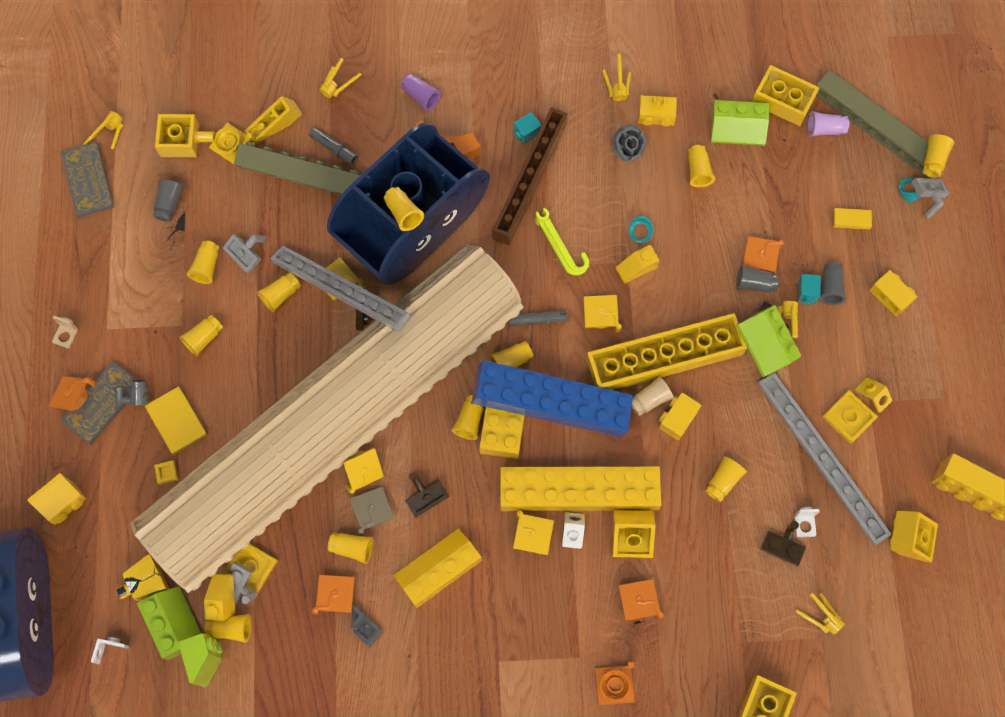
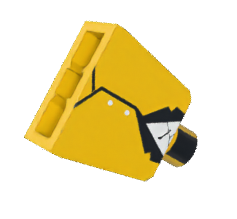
[116,554,170,601]

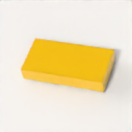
[833,208,872,230]

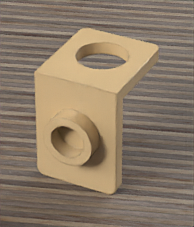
[52,316,79,349]

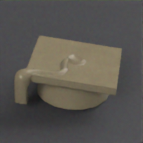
[349,487,394,536]

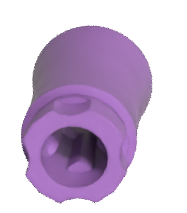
[401,74,441,111]

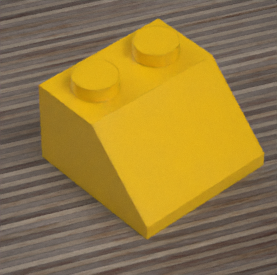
[27,473,87,525]
[612,510,656,558]
[890,511,938,563]

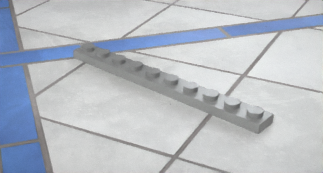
[270,246,410,331]
[757,373,892,546]

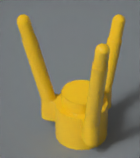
[602,53,631,101]
[319,58,362,98]
[83,111,123,150]
[778,301,798,339]
[796,593,845,635]

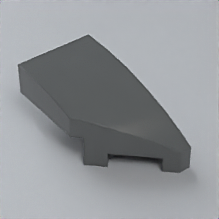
[351,605,383,648]

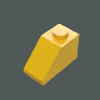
[615,245,659,284]
[204,573,236,621]

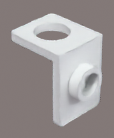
[794,507,819,537]
[562,512,585,548]
[91,637,129,664]

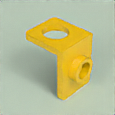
[855,377,892,413]

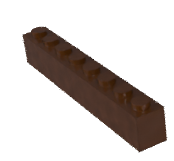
[492,107,568,245]

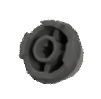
[610,125,647,162]

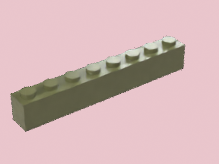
[816,70,930,178]
[234,142,361,195]

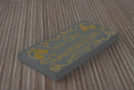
[61,142,114,218]
[60,361,136,445]

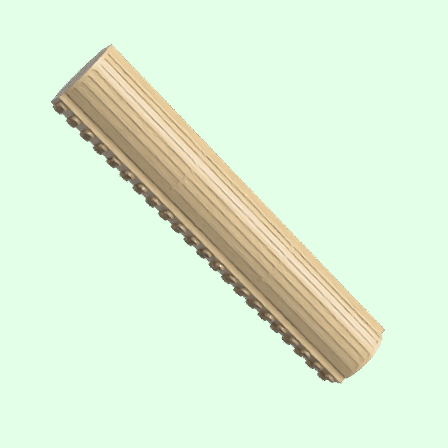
[130,244,524,593]

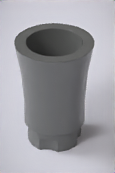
[153,179,184,222]
[819,262,846,305]
[736,264,779,292]

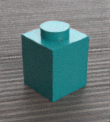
[512,112,542,145]
[797,274,821,305]

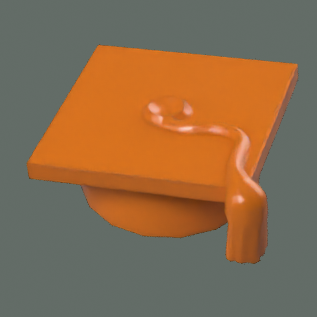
[743,236,784,273]
[49,376,96,411]
[312,575,355,615]
[619,579,664,621]
[595,661,635,705]

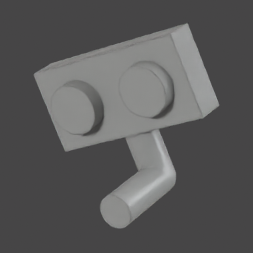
[911,178,950,218]
[223,234,267,273]
[228,561,257,606]

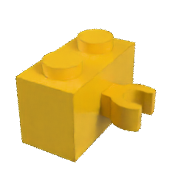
[638,95,677,127]

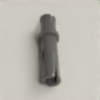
[309,127,358,165]
[510,310,567,327]

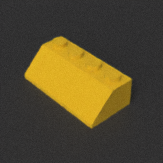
[393,528,482,609]

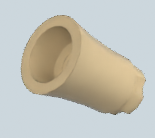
[631,376,674,416]

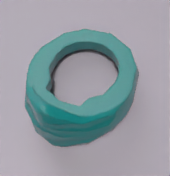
[898,177,920,204]
[629,215,653,244]

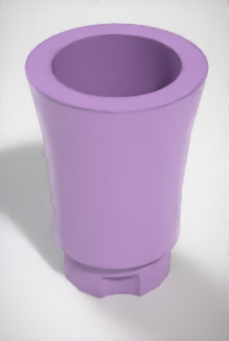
[807,111,850,137]

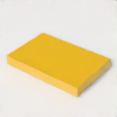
[145,386,207,455]

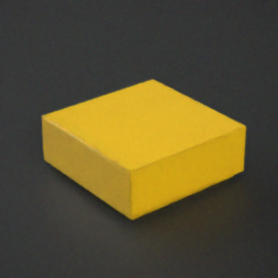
[154,460,178,485]

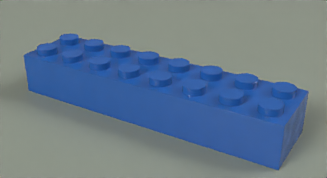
[471,360,633,437]

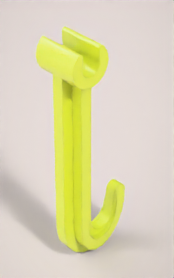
[534,208,589,276]

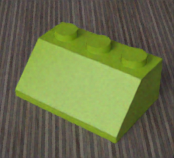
[711,100,769,146]
[736,305,801,377]
[137,586,202,660]
[178,633,223,687]

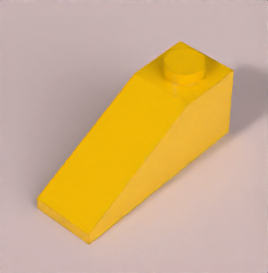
[244,96,302,144]

